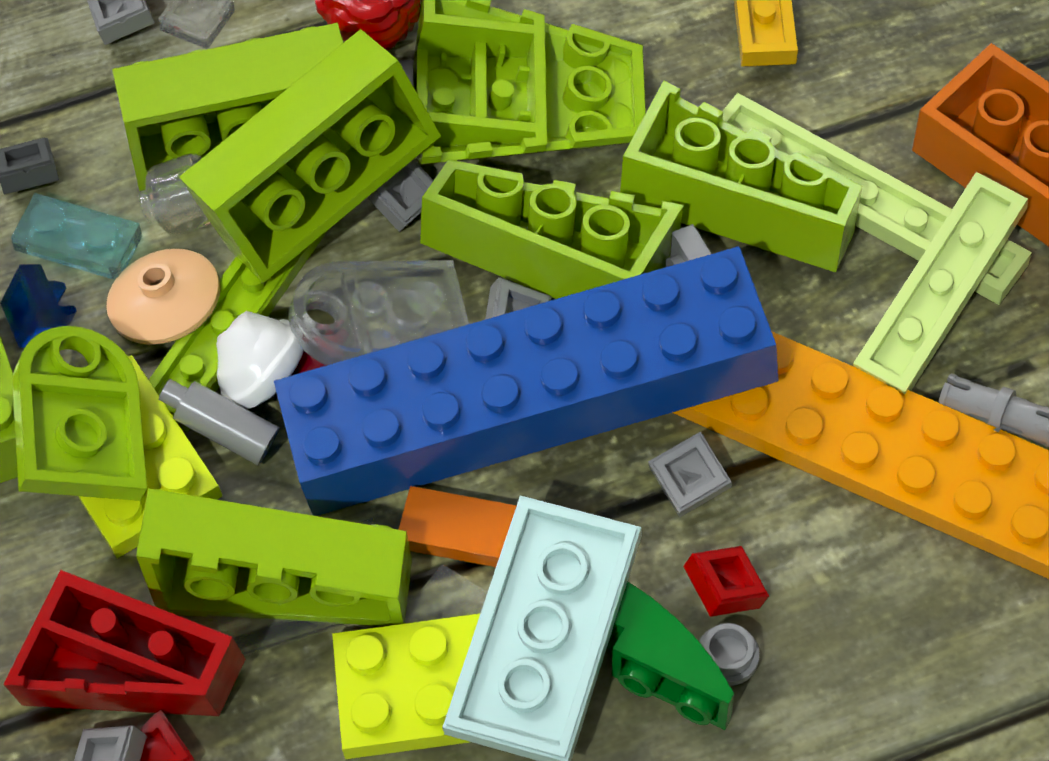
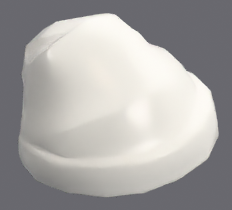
[216,311,323,409]

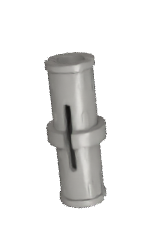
[939,373,1049,448]

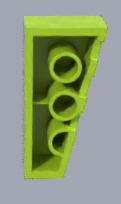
[620,80,863,272]
[136,488,412,626]

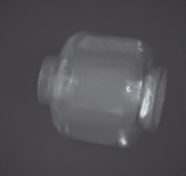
[138,154,212,236]

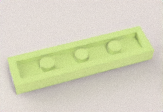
[853,172,1028,394]

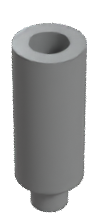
[158,379,280,466]

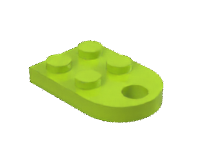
[12,326,147,501]

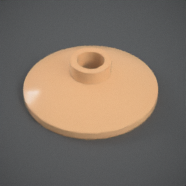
[107,249,221,345]

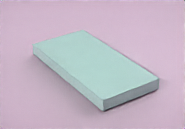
[442,495,642,761]

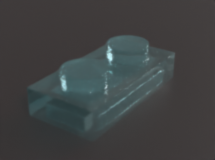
[11,193,142,280]

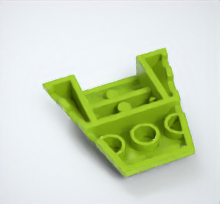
[414,0,646,164]

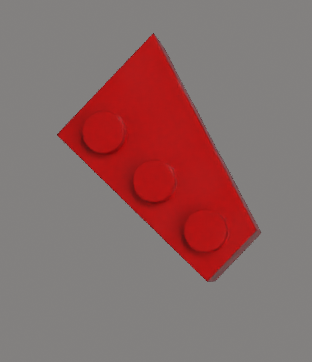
[3,570,246,716]

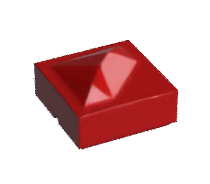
[683,546,769,617]

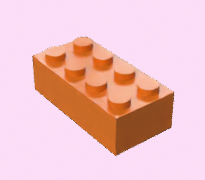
[912,43,1049,247]

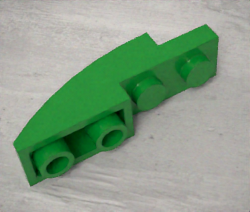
[607,581,734,730]

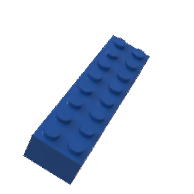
[274,246,779,516]

